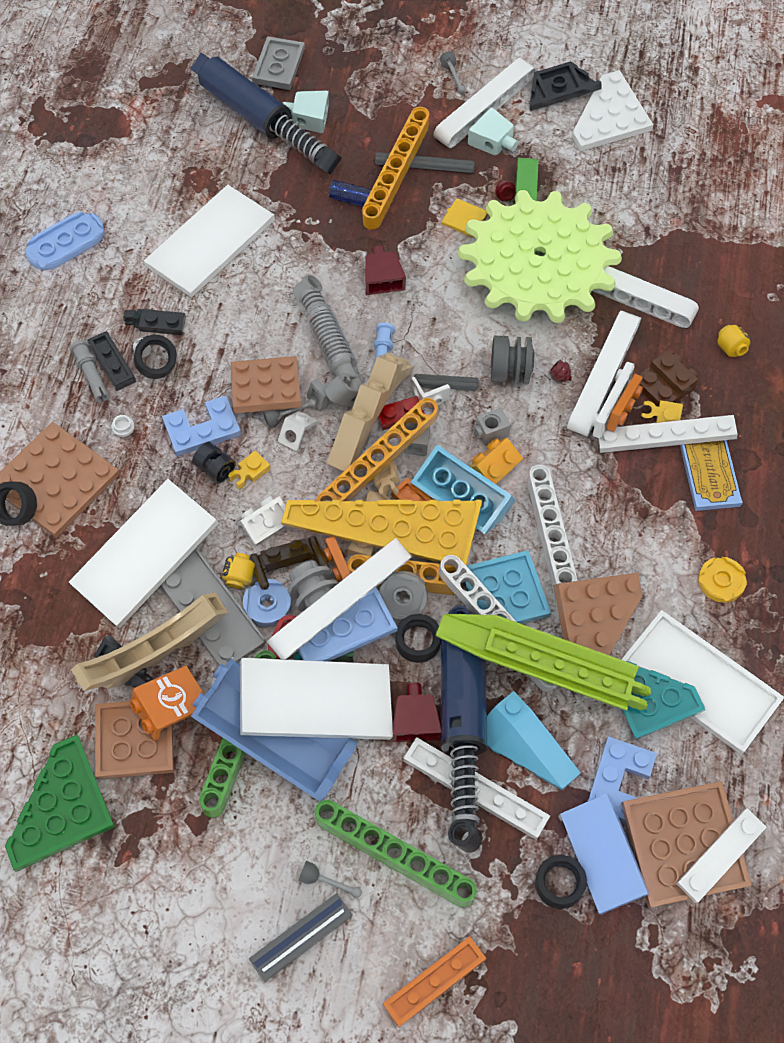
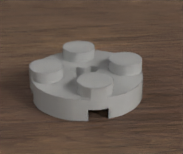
[379,571,428,620]

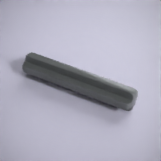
[414,374,479,391]

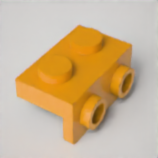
[469,438,523,484]

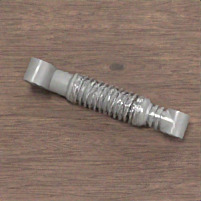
[293,274,363,407]

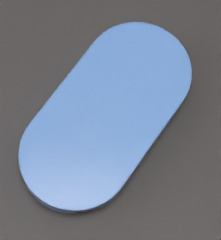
[25,212,104,270]

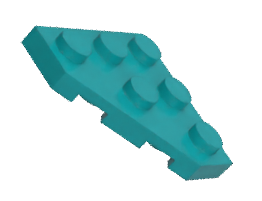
[622,661,706,740]

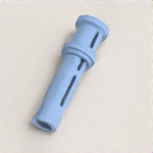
[374,322,395,363]

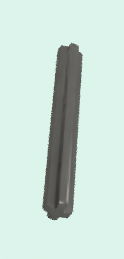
[375,152,475,173]

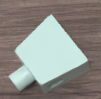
[283,91,329,133]
[468,108,519,155]

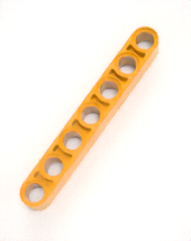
[362,107,429,230]
[316,398,438,501]

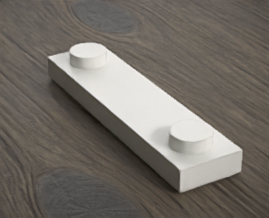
[591,362,635,438]
[676,808,767,903]

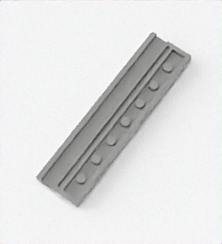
[160,548,266,666]

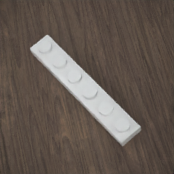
[598,415,738,453]
[403,737,550,840]

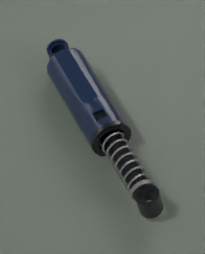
[190,52,342,175]
[441,605,487,853]

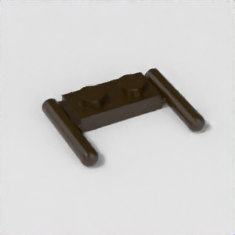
[249,536,329,590]

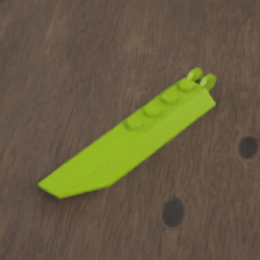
[436,614,651,711]

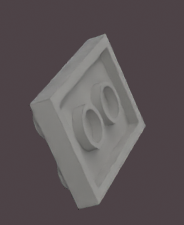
[252,36,305,90]

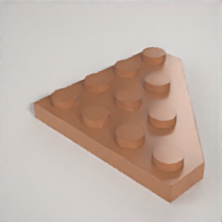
[553,572,642,655]

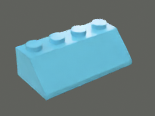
[411,445,516,534]

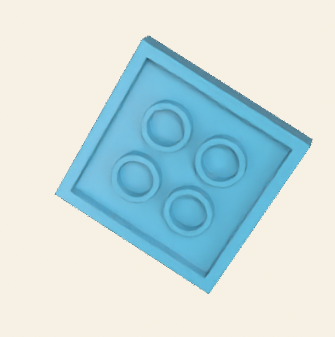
[464,550,551,624]

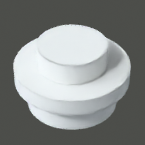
[111,415,135,437]

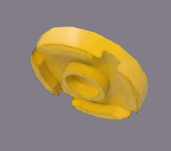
[698,557,747,603]

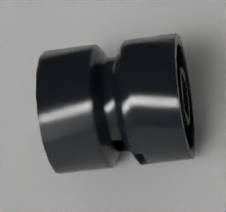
[192,441,236,484]

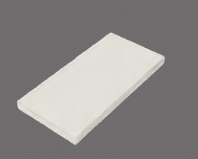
[144,185,275,298]
[69,479,219,629]
[621,610,784,755]
[240,658,393,740]

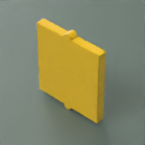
[441,198,488,237]

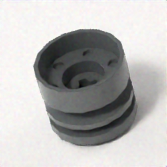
[491,335,535,384]

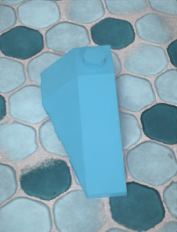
[487,691,581,790]

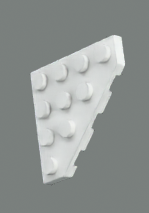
[572,70,653,151]

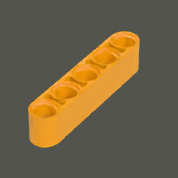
[348,555,464,595]

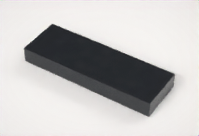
[87,331,136,391]

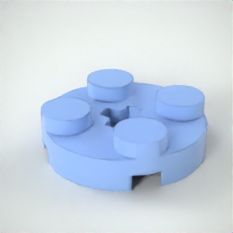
[243,579,292,627]

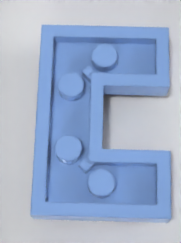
[162,395,241,456]
[588,736,657,823]

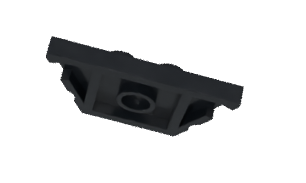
[529,61,602,111]

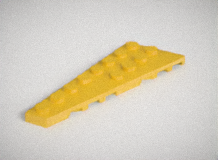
[281,500,482,565]

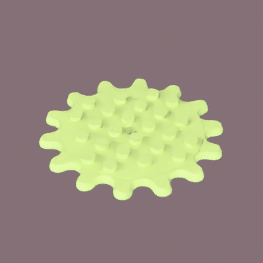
[457,190,622,323]

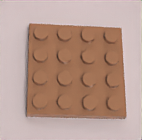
[0,421,120,538]
[621,781,752,908]

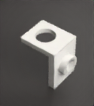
[411,377,450,410]
[278,411,317,451]

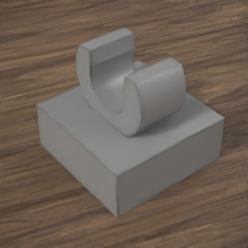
[307,379,330,411]

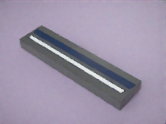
[249,893,353,983]

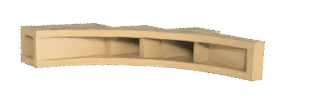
[327,353,414,471]
[71,592,229,691]

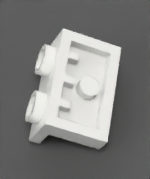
[237,496,285,545]

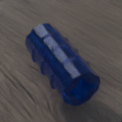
[329,180,372,206]

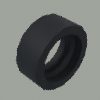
[133,334,177,379]
[0,481,37,526]
[395,614,441,663]
[535,854,587,909]

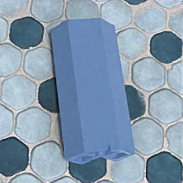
[191,659,358,801]

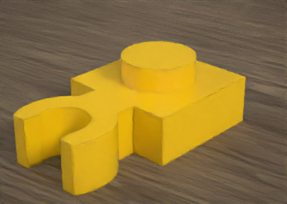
[641,400,683,423]
[228,450,271,490]

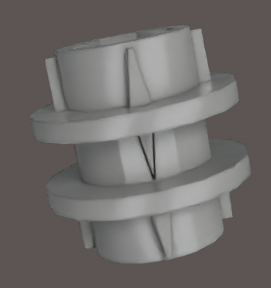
[288,560,339,612]

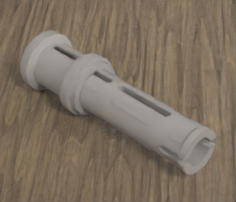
[69,340,109,403]

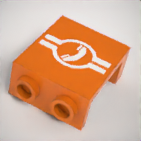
[129,666,204,741]

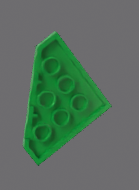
[5,734,115,872]

